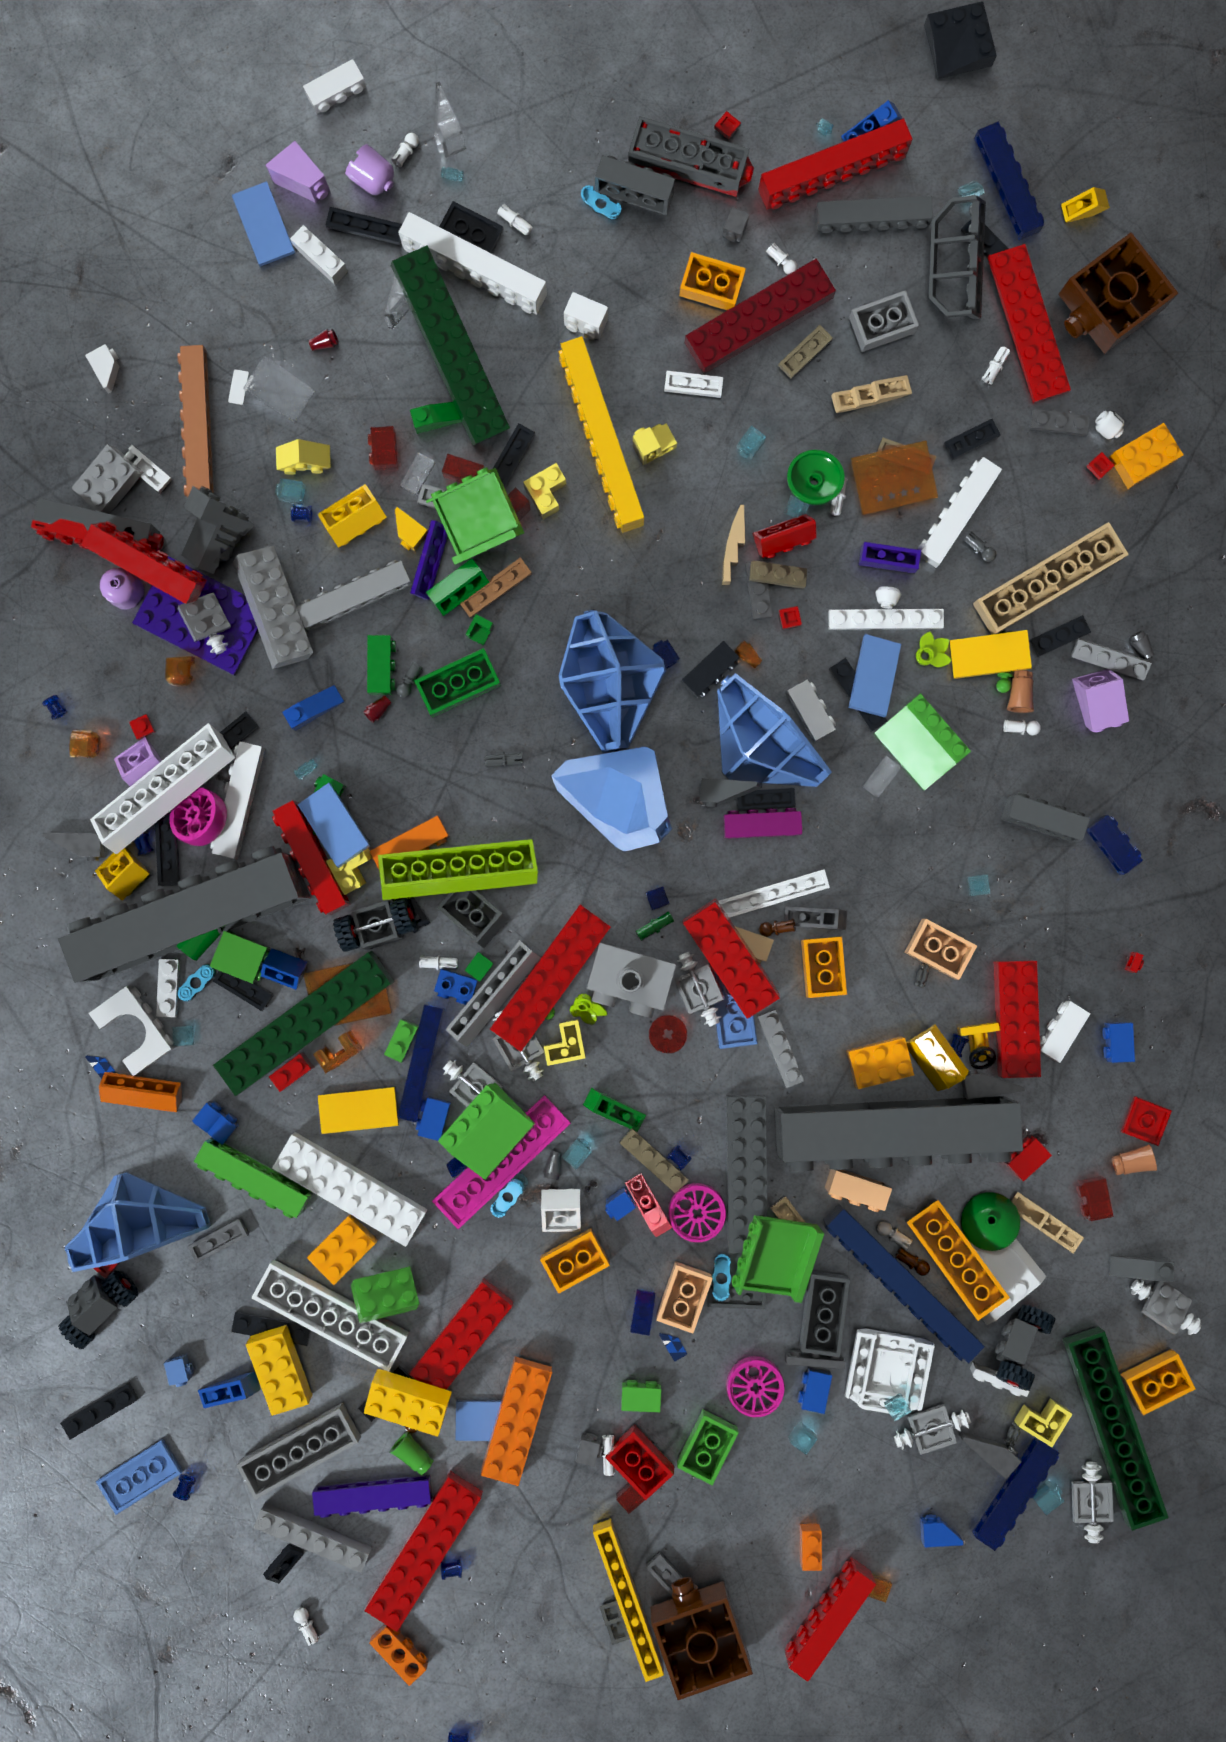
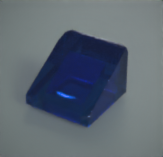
[645,886,670,910]
[446,1157,467,1178]

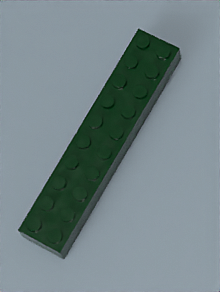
[390,245,510,446]
[213,951,395,1096]
[1063,1326,1169,1531]

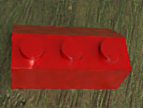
[752,514,817,559]
[605,1424,675,1501]

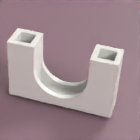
[88,986,175,1076]

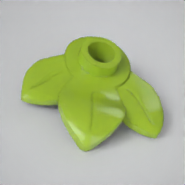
[916,632,951,668]
[570,994,608,1025]

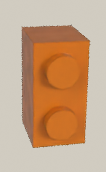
[800,1524,822,1571]

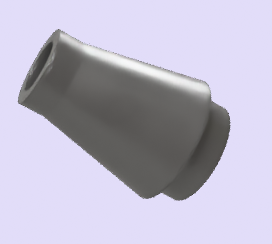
[1129,630,1154,659]
[543,1151,562,1180]

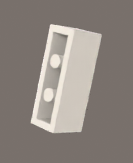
[303,59,366,114]
[290,225,348,285]
[786,679,836,743]
[1040,1001,1090,1063]

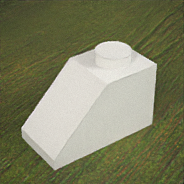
[85,344,119,393]

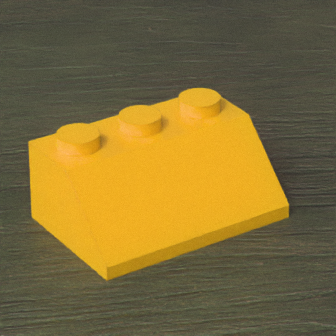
[317,484,387,548]
[906,1024,969,1091]

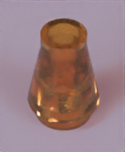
[734,640,762,668]

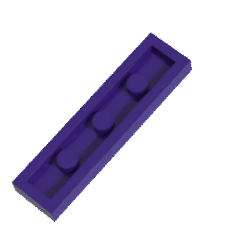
[410,520,448,600]

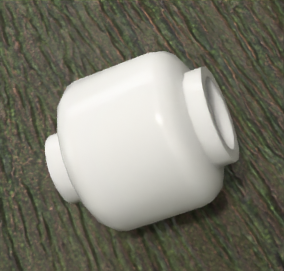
[1095,410,1124,439]

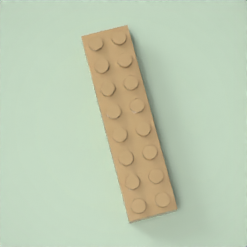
[973,522,1129,635]

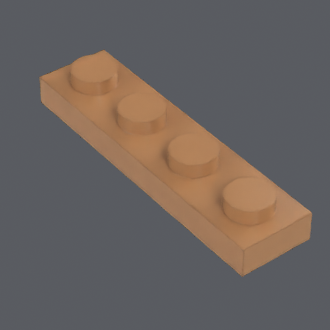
[460,557,532,619]

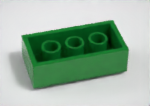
[414,648,502,718]

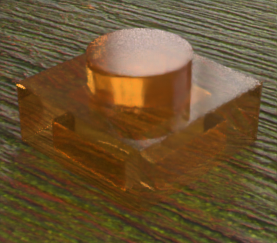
[868,1575,892,1603]

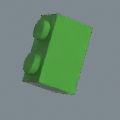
[384,1018,420,1063]
[621,1380,661,1413]

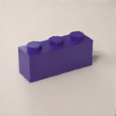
[858,542,921,574]

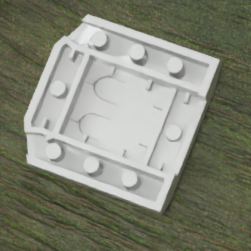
[967,1239,1046,1325]
[845,1328,935,1416]

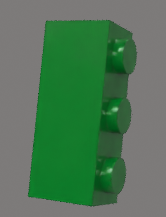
[426,558,489,616]
[367,635,396,695]

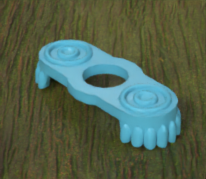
[581,185,622,219]
[178,964,216,1001]
[490,1179,524,1218]
[712,1254,731,1301]

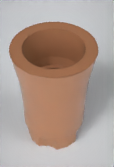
[1007,670,1034,713]
[1112,1144,1157,1175]

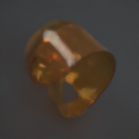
[165,656,195,687]
[69,729,101,758]

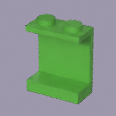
[210,931,270,984]

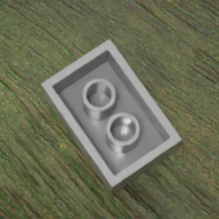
[849,290,919,352]
[72,444,144,514]

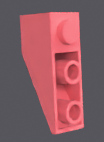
[625,1173,672,1237]

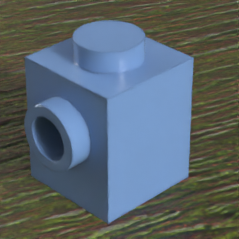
[164,1354,194,1387]

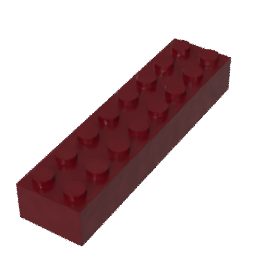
[684,258,836,374]

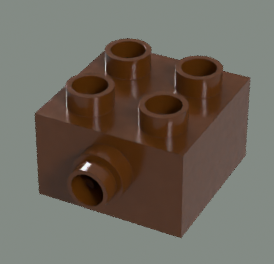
[1058,232,1178,354]
[651,1577,753,1700]

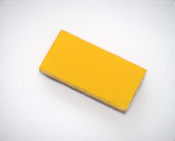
[950,630,1032,679]
[318,1087,399,1134]

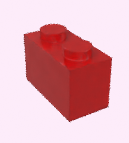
[268,1052,315,1092]
[1004,1136,1052,1182]

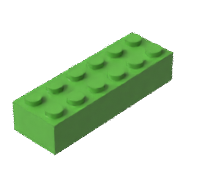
[194,1138,313,1218]

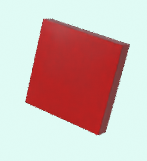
[1121,1096,1172,1147]

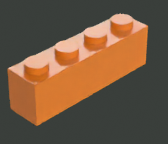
[369,815,450,869]
[99,1072,182,1112]

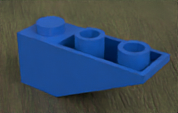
[841,100,903,141]

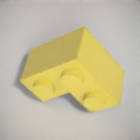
[632,423,677,466]
[276,439,331,475]
[523,463,566,520]
[326,848,372,895]
[544,1019,586,1066]
[1014,1398,1072,1447]

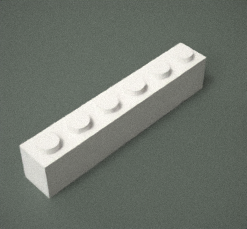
[918,457,1002,568]
[210,741,265,859]

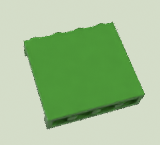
[426,467,524,565]
[732,1215,824,1303]

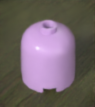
[345,144,394,195]
[100,568,144,609]

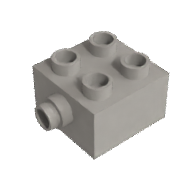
[587,942,676,1018]

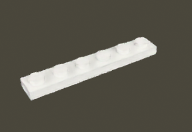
[828,609,944,630]
[718,869,830,918]

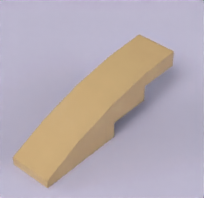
[831,375,912,413]
[722,505,745,585]
[1012,1192,1084,1254]

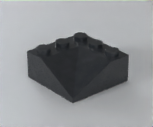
[924,1,997,79]

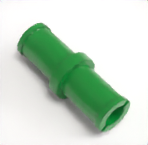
[636,911,674,941]

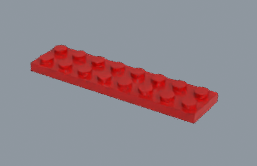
[988,244,1071,403]
[489,905,611,1052]

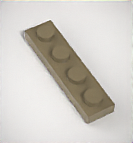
[619,1128,689,1193]

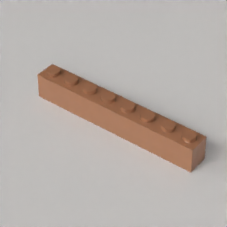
[177,345,214,498]

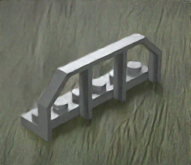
[929,195,986,319]

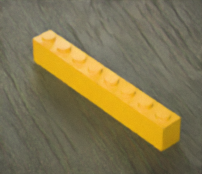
[593,1519,664,1682]

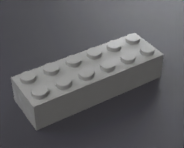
[233,546,313,669]
[236,1403,361,1500]

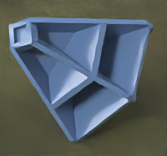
[559,610,666,752]
[717,673,832,787]
[551,746,672,852]
[65,1172,211,1272]

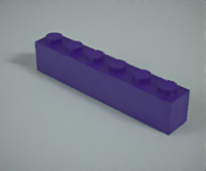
[312,1475,433,1518]

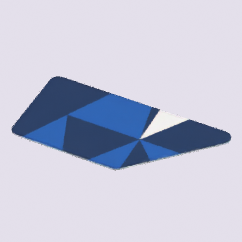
[85,1055,116,1079]
[659,1333,687,1361]

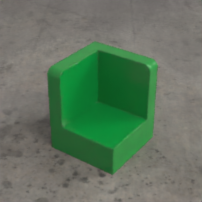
[465,614,494,645]
[464,952,493,982]

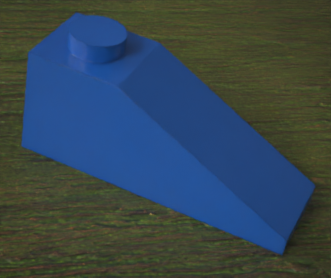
[282,685,344,731]
[198,1371,261,1408]

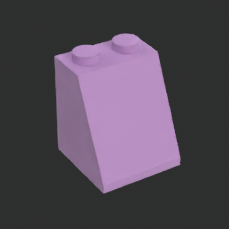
[265,141,330,203]
[1072,669,1129,732]

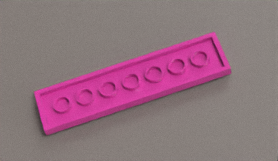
[432,1095,571,1229]

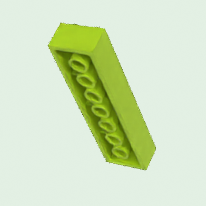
[378,839,538,900]

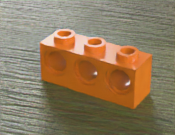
[369,1624,428,1686]

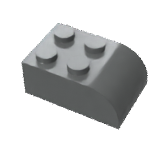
[437,890,509,948]

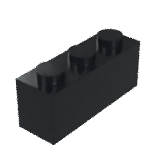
[681,641,739,699]

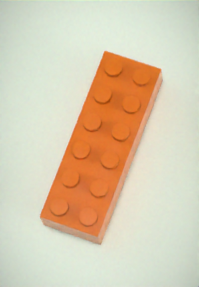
[481,1356,552,1486]

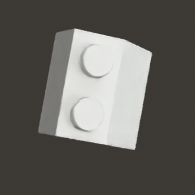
[541,1189,581,1232]

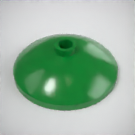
[787,450,845,505]
[961,1192,1020,1251]

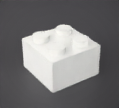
[564,292,608,340]

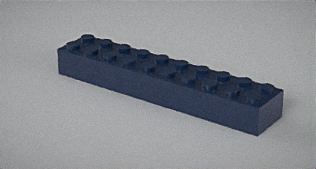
[823,1204,985,1364]

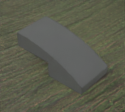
[600,1600,630,1645]

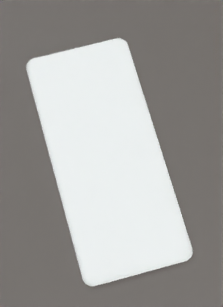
[228,369,249,405]

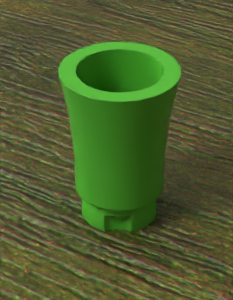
[389,1431,434,1475]

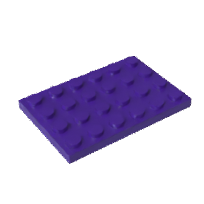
[132,556,258,676]

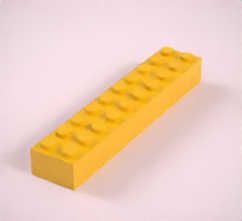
[558,336,644,533]

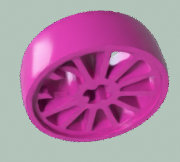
[170,787,227,846]
[668,1183,726,1243]
[726,1356,785,1417]

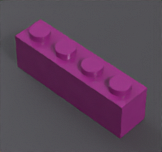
[723,808,802,839]

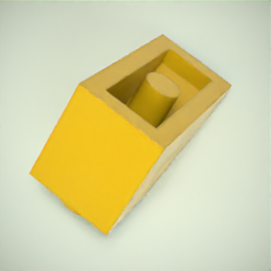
[1061,187,1110,223]
[395,507,428,552]

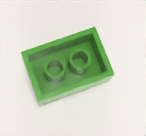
[351,1266,419,1323]
[677,1409,739,1486]

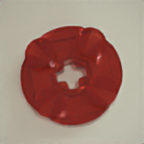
[649,1015,687,1053]

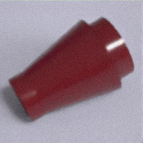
[308,329,338,351]
[363,695,392,723]

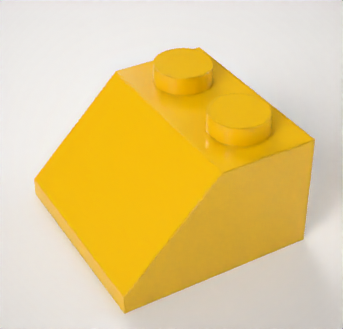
[95,847,150,901]

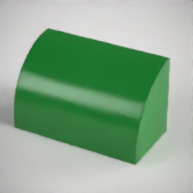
[176,929,222,961]

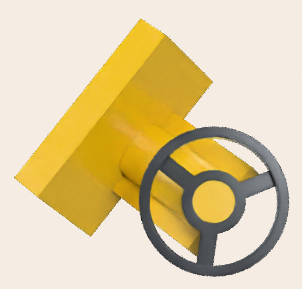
[957,1022,1000,1070]

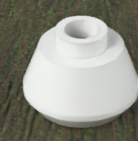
[875,587,902,609]

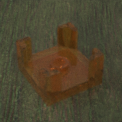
[313,1030,363,1073]

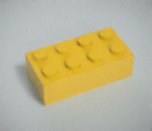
[246,1325,312,1416]
[364,1368,452,1437]

